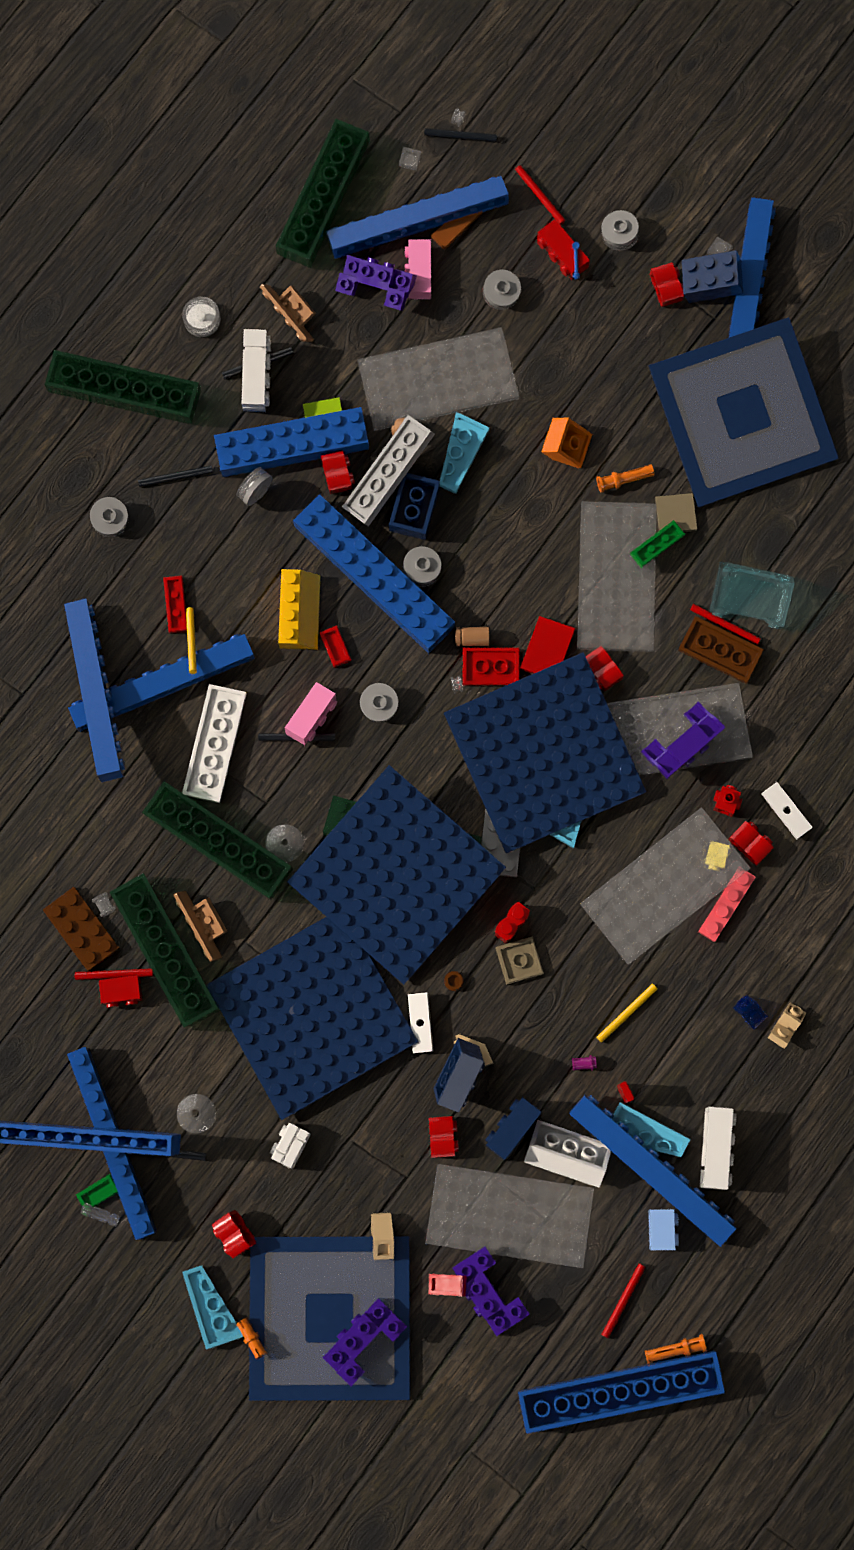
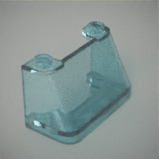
[709,562,795,629]

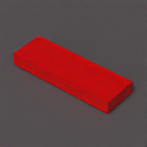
[163,576,187,634]

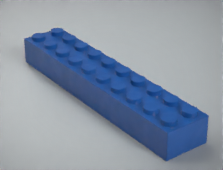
[293,494,455,654]
[518,1351,725,1434]

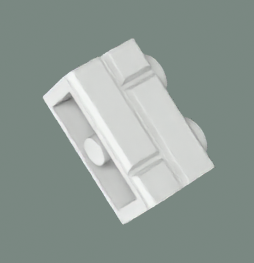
[270,1123,311,1169]

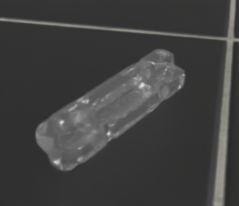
[81,1203,119,1226]

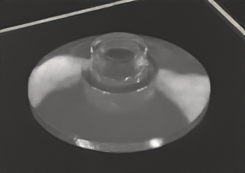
[266,824,304,863]
[177,1094,216,1133]

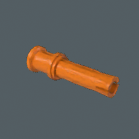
[596,464,654,493]
[645,1334,707,1364]

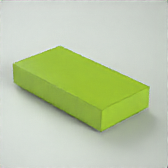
[303,398,342,418]

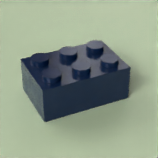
[682,250,743,303]
[389,473,440,540]
[433,1038,485,1112]
[485,1097,541,1160]

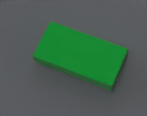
[76,1174,118,1212]

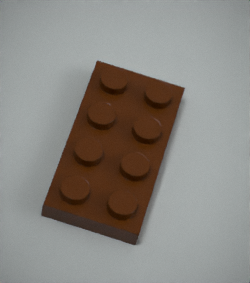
[678,616,764,684]
[43,887,120,971]

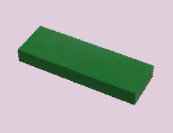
[630,520,686,568]

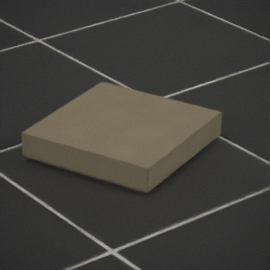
[655,493,697,532]
[495,936,544,985]

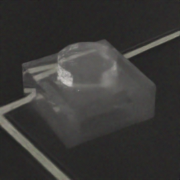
[399,147,421,171]
[707,237,733,255]

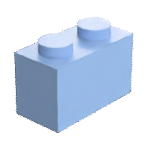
[649,1209,679,1250]

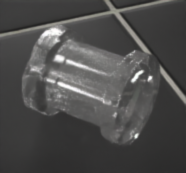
[92,892,116,917]

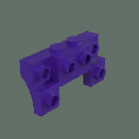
[335,255,417,311]
[641,701,726,779]
[452,1246,530,1336]
[323,1298,407,1386]

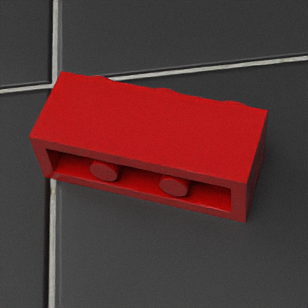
[537,219,590,280]

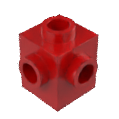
[713,785,743,817]

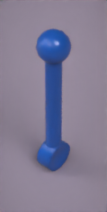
[572,242,580,280]

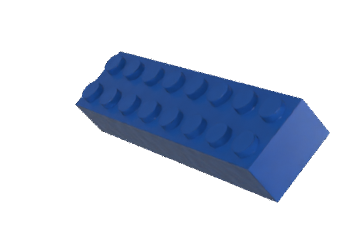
[214,407,369,477]

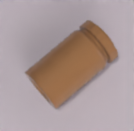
[455,627,489,646]

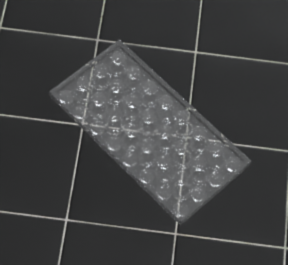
[357,327,519,431]
[577,501,656,652]
[607,683,752,776]
[580,807,751,965]
[425,1164,594,1268]

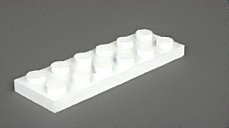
[182,684,247,803]

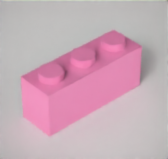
[405,240,431,299]
[285,682,337,745]

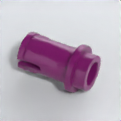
[572,1055,597,1071]

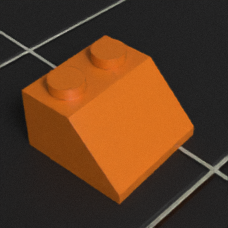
[542,418,592,468]

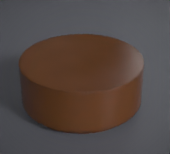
[444,971,464,991]

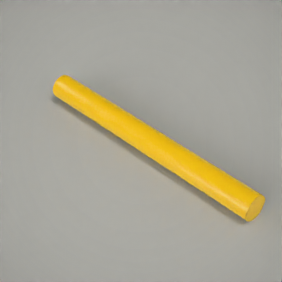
[186,607,197,674]
[596,984,657,1043]

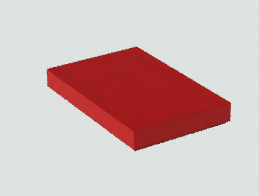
[520,616,575,674]
[463,648,520,686]

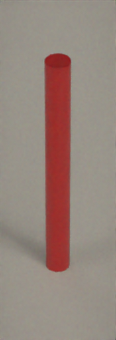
[515,165,566,225]
[690,604,761,645]
[75,968,153,980]
[601,1264,646,1338]

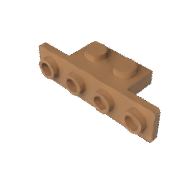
[260,284,316,342]
[174,891,227,962]

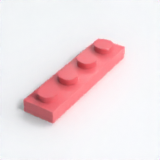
[698,867,755,942]

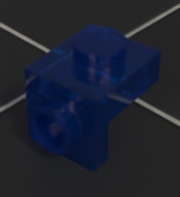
[733,995,768,1030]

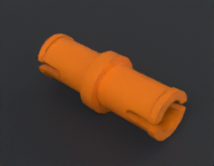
[236,1318,267,1360]

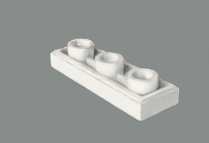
[761,782,813,840]
[408,993,433,1053]

